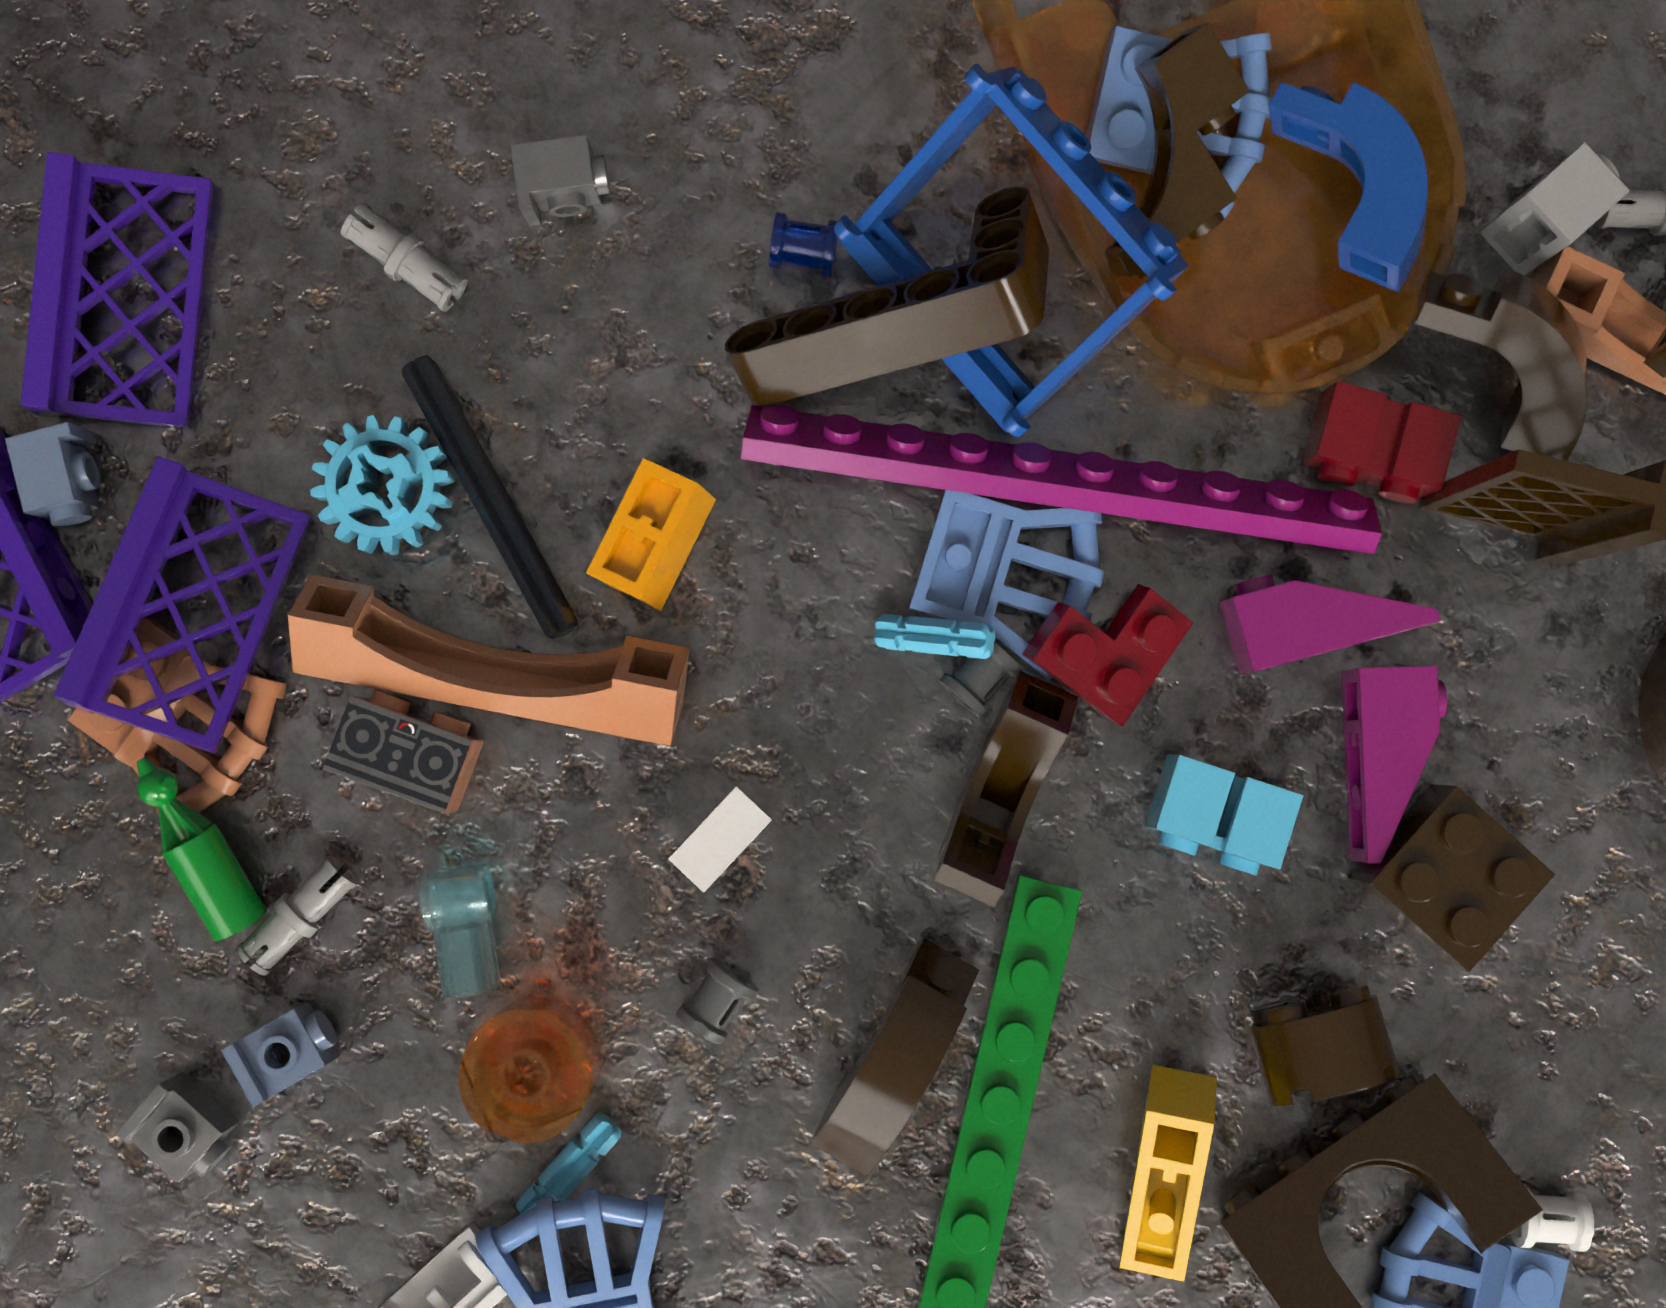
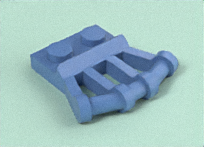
[1086,26,1272,219]
[908,490,1105,682]
[475,1187,665,1308]
[1369,1192,1569,1308]

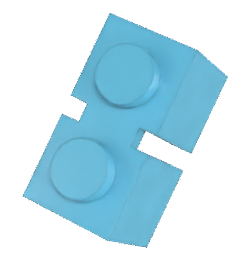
[1145,754,1304,876]

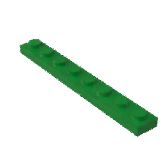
[916,874,1082,1308]

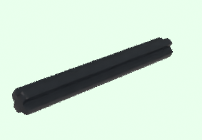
[402,355,577,639]

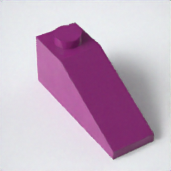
[1219,574,1441,675]
[1341,666,1447,864]

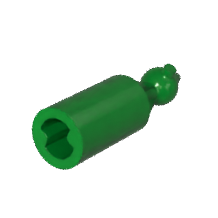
[136,757,267,941]

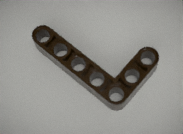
[725,186,1049,406]

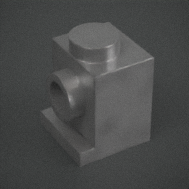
[510,135,611,226]
[114,1072,239,1183]

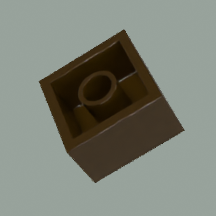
[1348,784,1556,972]

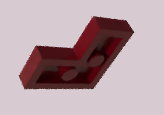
[1022,584,1193,727]

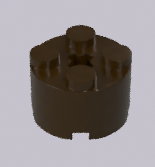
[1248,985,1401,1106]

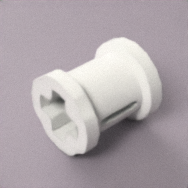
[1510,1188,1594,1252]

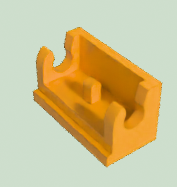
[586,458,716,611]

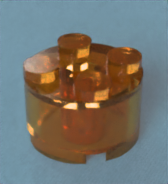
[458,998,601,1144]

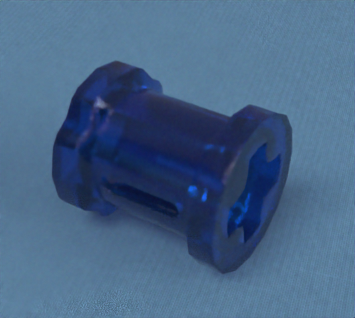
[769,212,838,278]

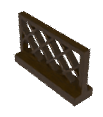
[1420,449,1666,566]

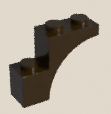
[1100,23,1250,279]

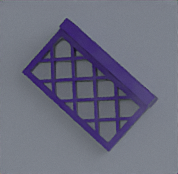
[20,152,214,429]
[0,426,92,703]
[53,456,312,754]

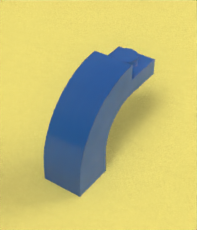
[1269,82,1428,292]

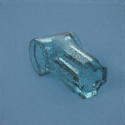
[419,863,501,998]

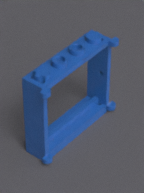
[833,63,1190,437]

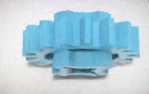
[310,415,455,555]

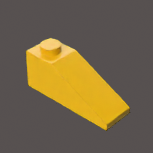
[1120,1065,1217,1282]

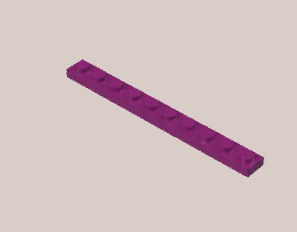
[741,405,1382,554]

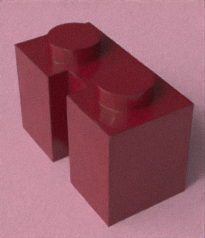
[1301,381,1462,503]

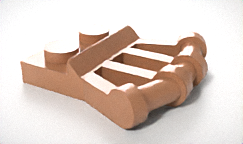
[67,617,287,816]

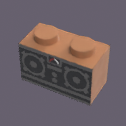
[323,689,484,814]

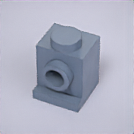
[5,422,101,526]
[221,1001,340,1107]

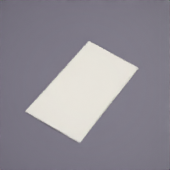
[668,786,772,893]

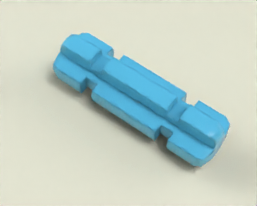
[873,614,996,659]
[516,1112,622,1214]

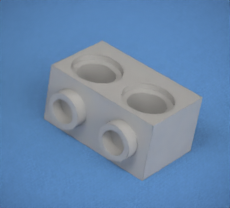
[1479,142,1630,275]

